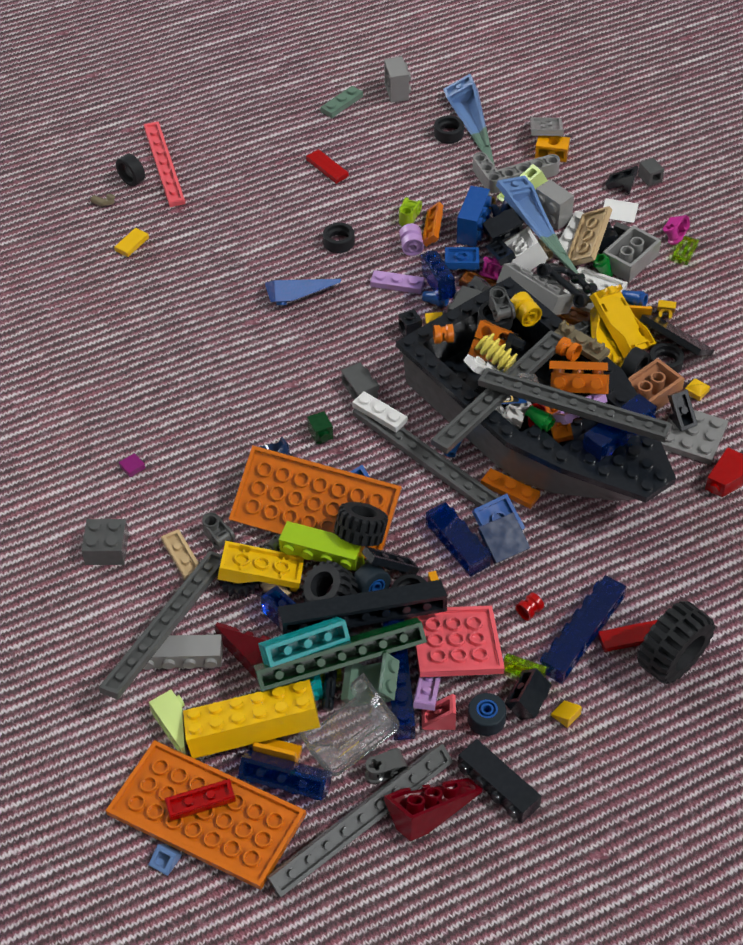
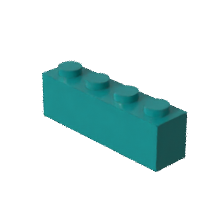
[258,617,350,668]

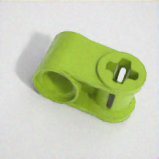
[399,197,422,227]

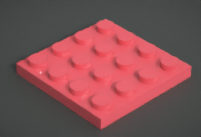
[411,606,505,677]

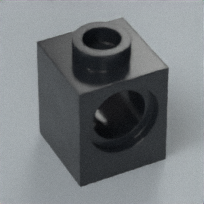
[398,309,422,337]

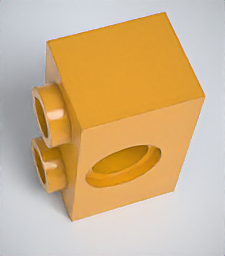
[535,136,570,162]

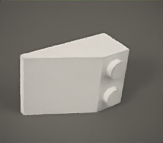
[504,226,549,271]

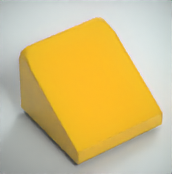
[551,700,582,728]

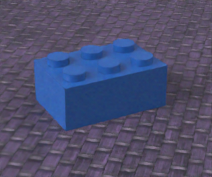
[457,186,492,247]

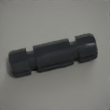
[322,670,337,711]

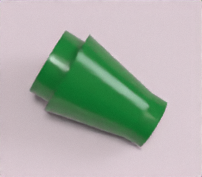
[593,254,613,277]
[526,405,556,432]

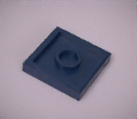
[477,512,531,565]

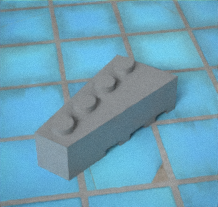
[496,263,574,315]

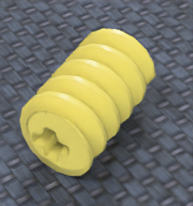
[475,333,518,373]

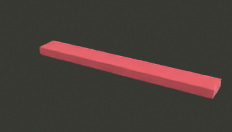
[143,121,185,208]

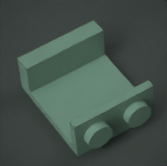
[341,652,399,708]

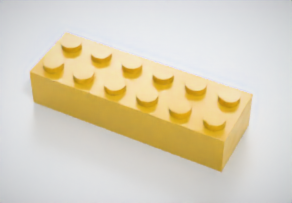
[183,679,320,759]

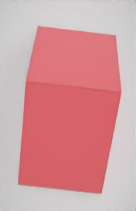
[422,694,456,730]

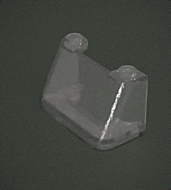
[299,673,399,776]

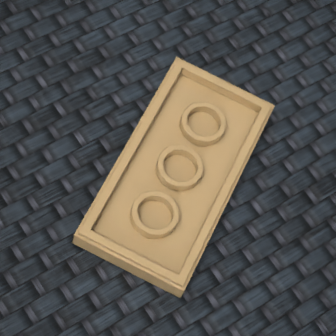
[568,206,612,266]

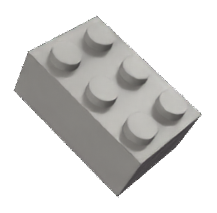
[603,225,661,282]

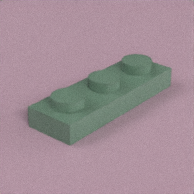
[320,86,363,118]

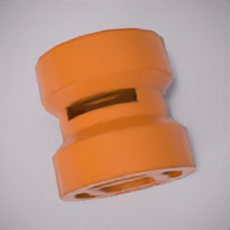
[433,324,454,344]
[555,337,582,361]

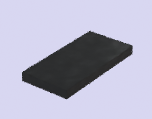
[640,315,715,356]

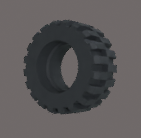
[637,601,715,684]

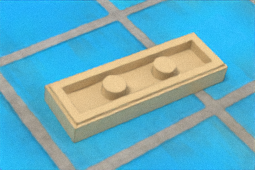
[161,529,199,580]

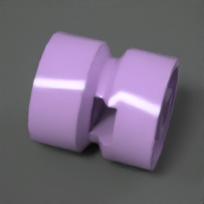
[399,223,424,256]

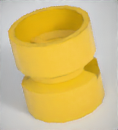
[510,292,542,327]

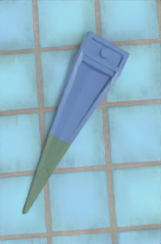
[443,74,495,166]
[496,176,578,273]

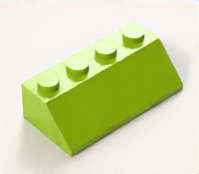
[279,521,364,571]

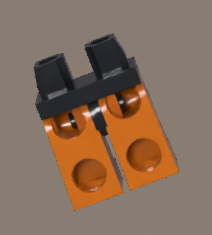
[468,320,526,365]

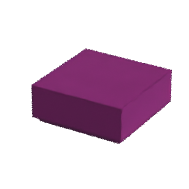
[119,453,146,477]

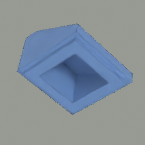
[148,844,182,876]

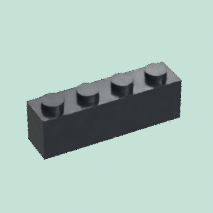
[458,739,542,823]

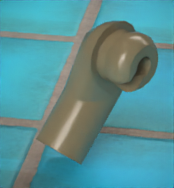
[90,194,115,207]

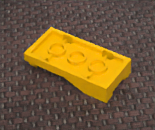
[589,284,656,358]
[590,306,625,368]
[217,541,304,592]

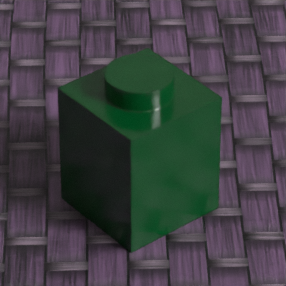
[307,411,334,444]

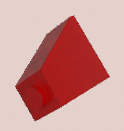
[705,447,743,497]

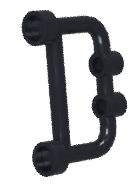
[536,263,598,308]

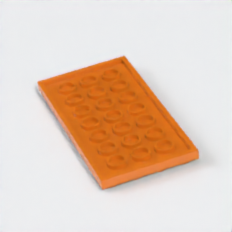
[229,445,402,559]
[105,740,307,890]

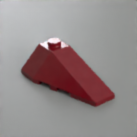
[215,622,271,681]
[384,778,482,842]

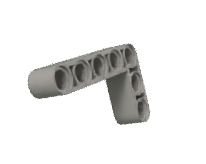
[472,152,560,193]

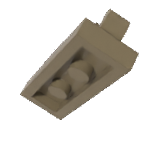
[554,320,610,362]

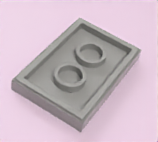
[530,117,564,136]

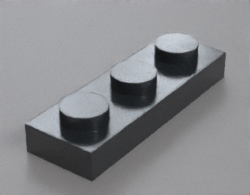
[485,238,516,266]
[362,546,420,575]

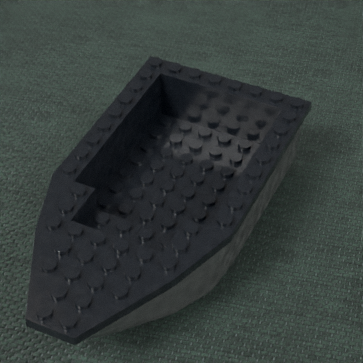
[396,277,676,503]

